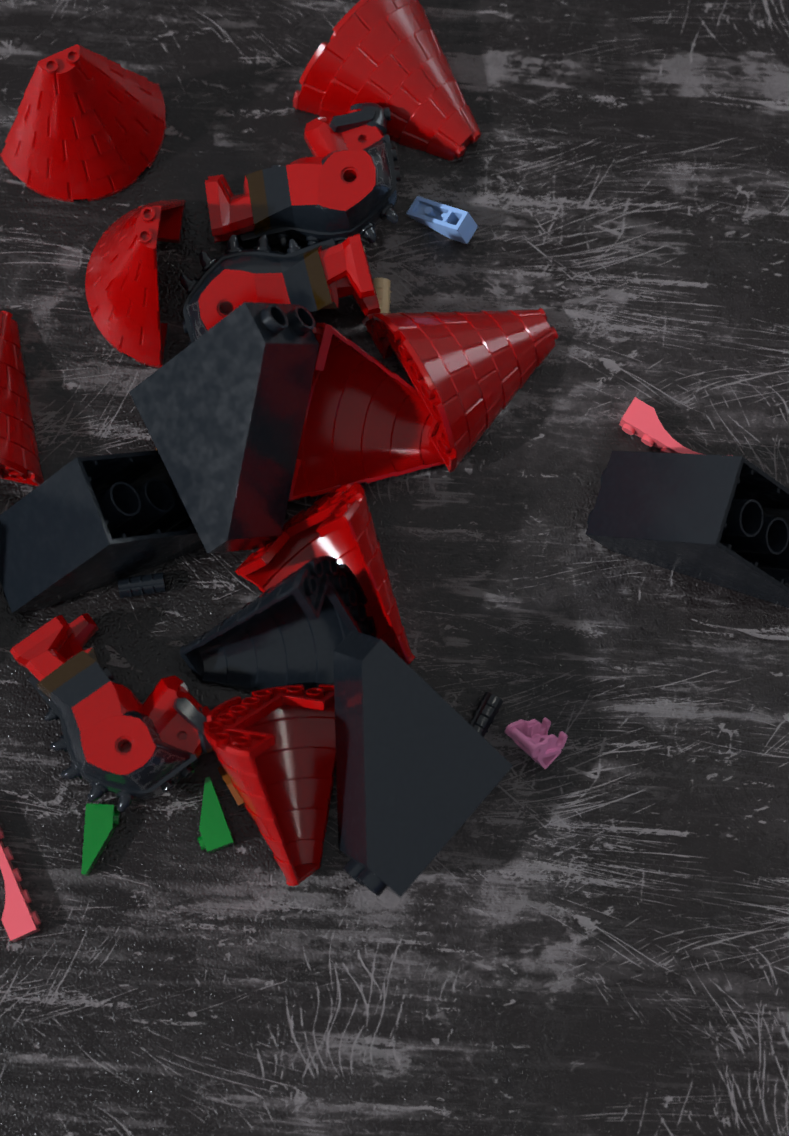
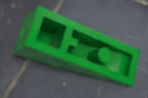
[197,776,235,854]
[81,803,120,876]

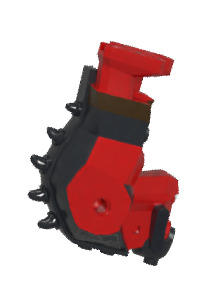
[205,102,401,249]
[180,234,381,346]
[10,613,216,812]

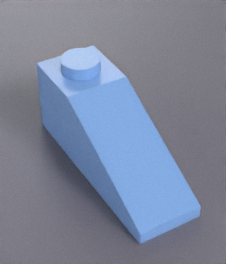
[406,196,478,244]

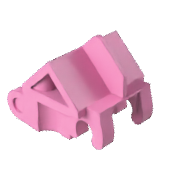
[505,717,568,770]

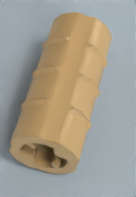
[373,278,391,313]

